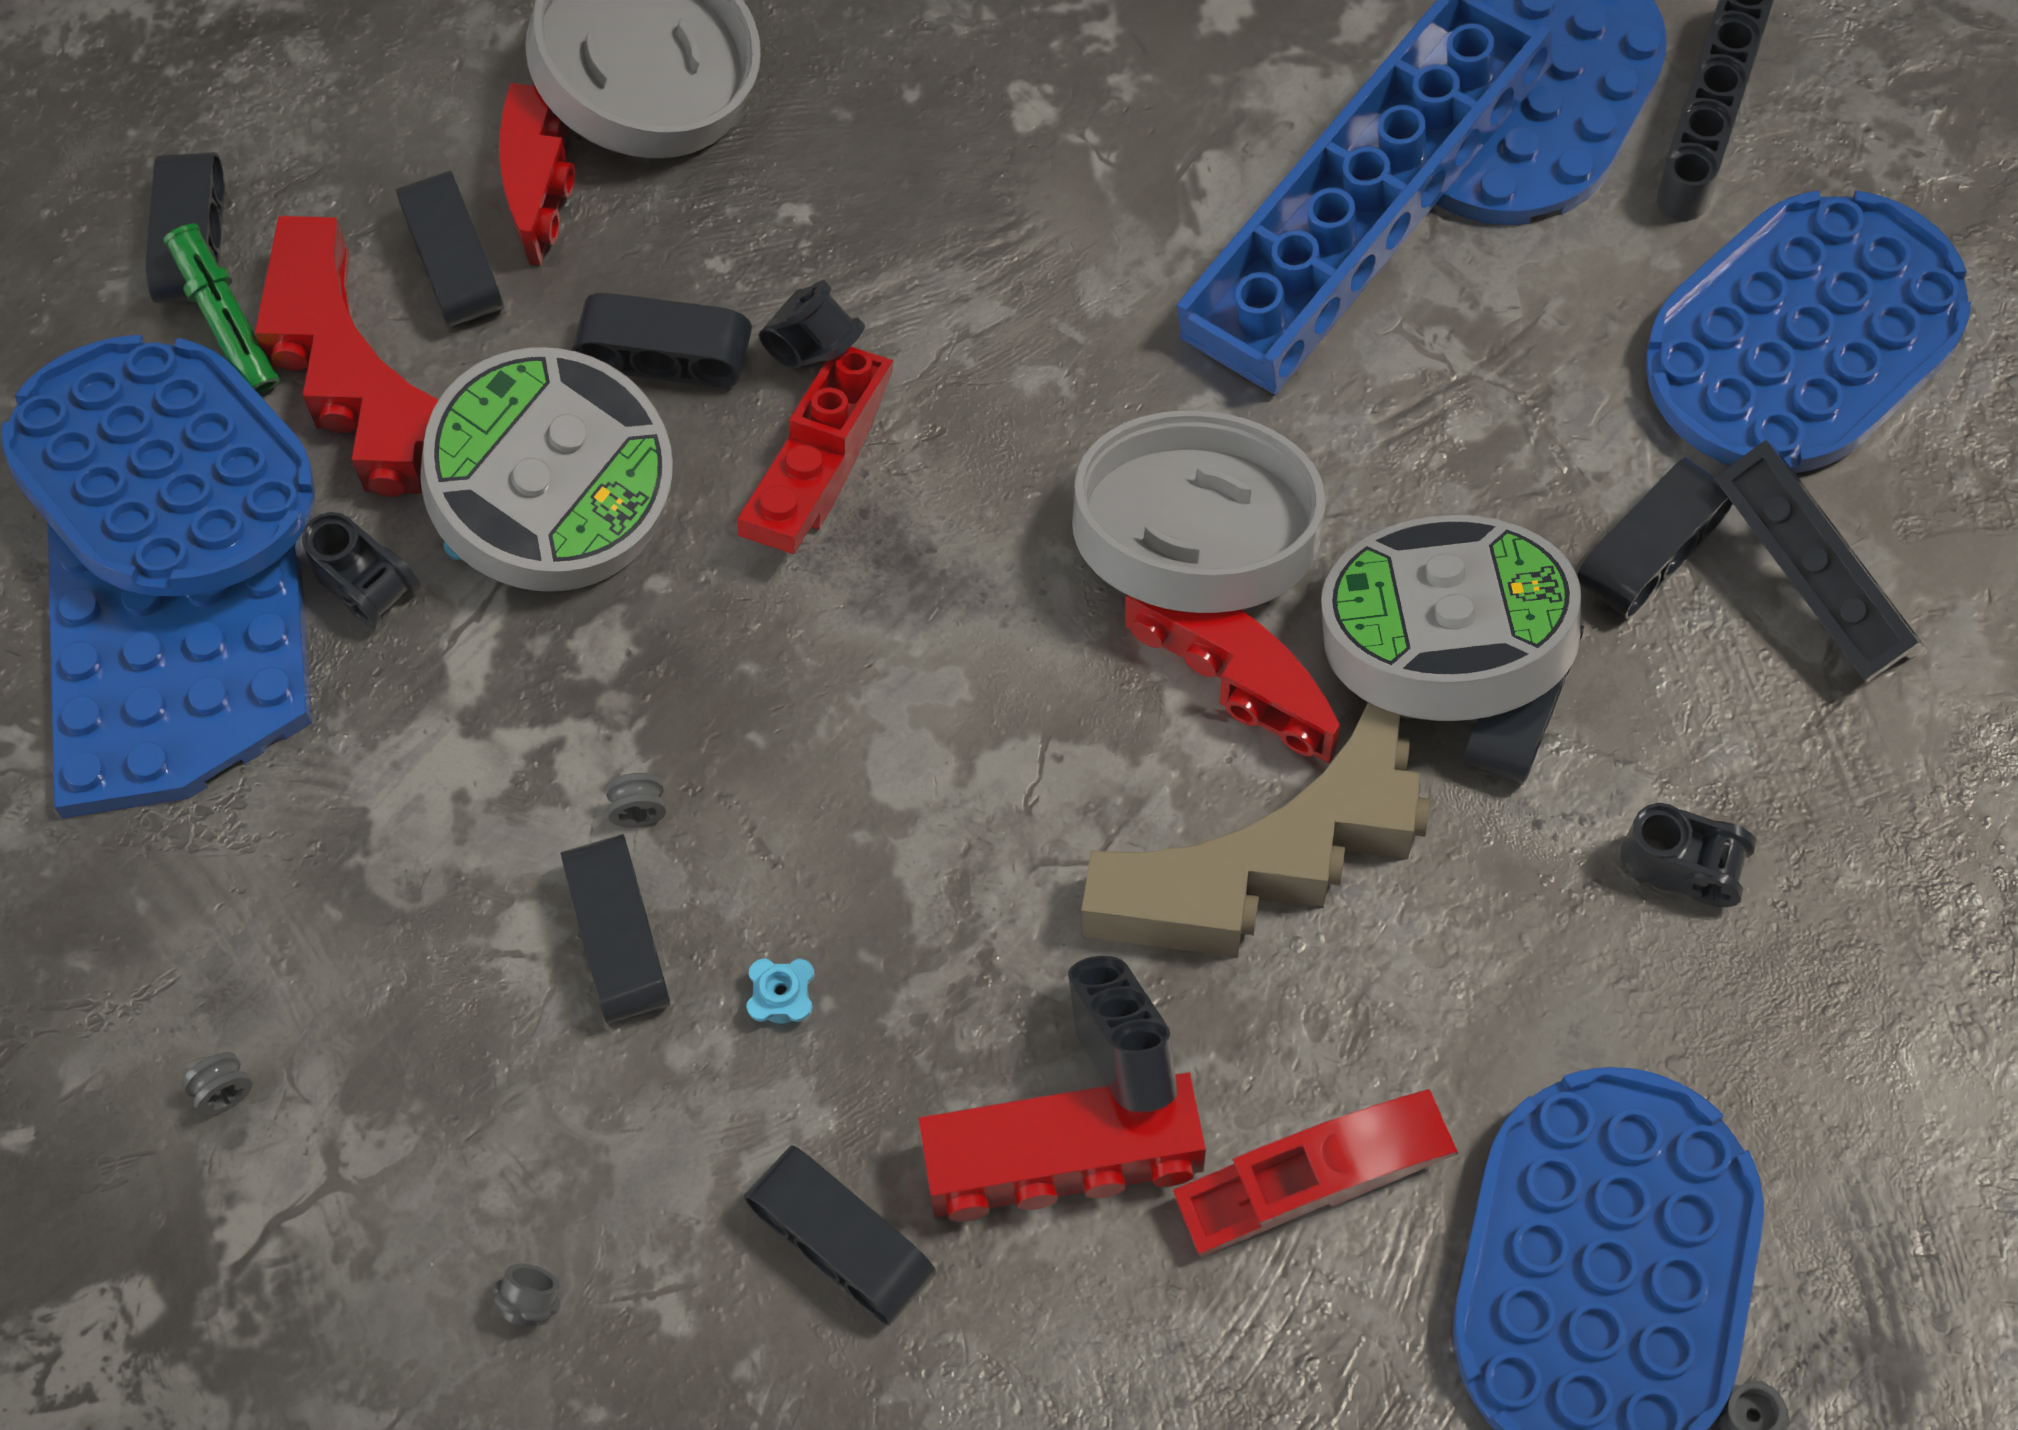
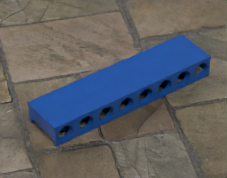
[1176,0,1553,396]

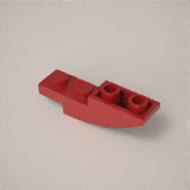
[500,83,575,266]
[737,346,893,555]
[1125,595,1340,763]
[1172,1089,1458,1258]

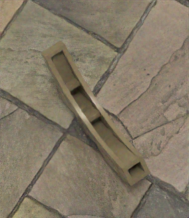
[1081,702,1430,957]

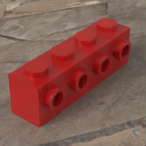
[918,1072,1206,1222]

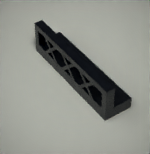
[1714,440,1927,682]

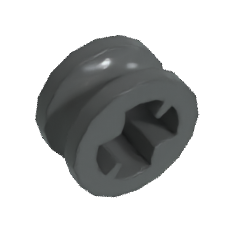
[605,773,667,828]
[182,1052,252,1117]

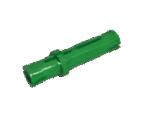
[163,223,280,395]

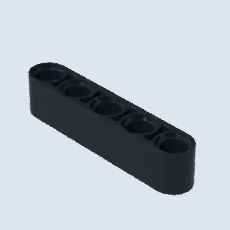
[1657,0,1774,221]

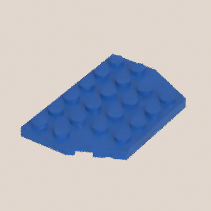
[48,523,312,818]

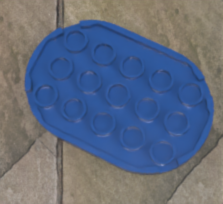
[1436,0,1667,225]
[1646,190,1971,473]
[1,335,315,596]
[1453,1067,1764,1430]

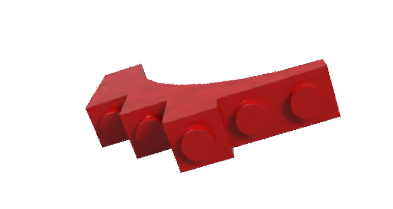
[255,216,439,497]

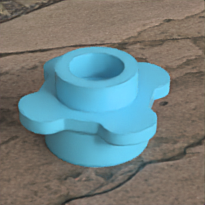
[746,958,814,1023]

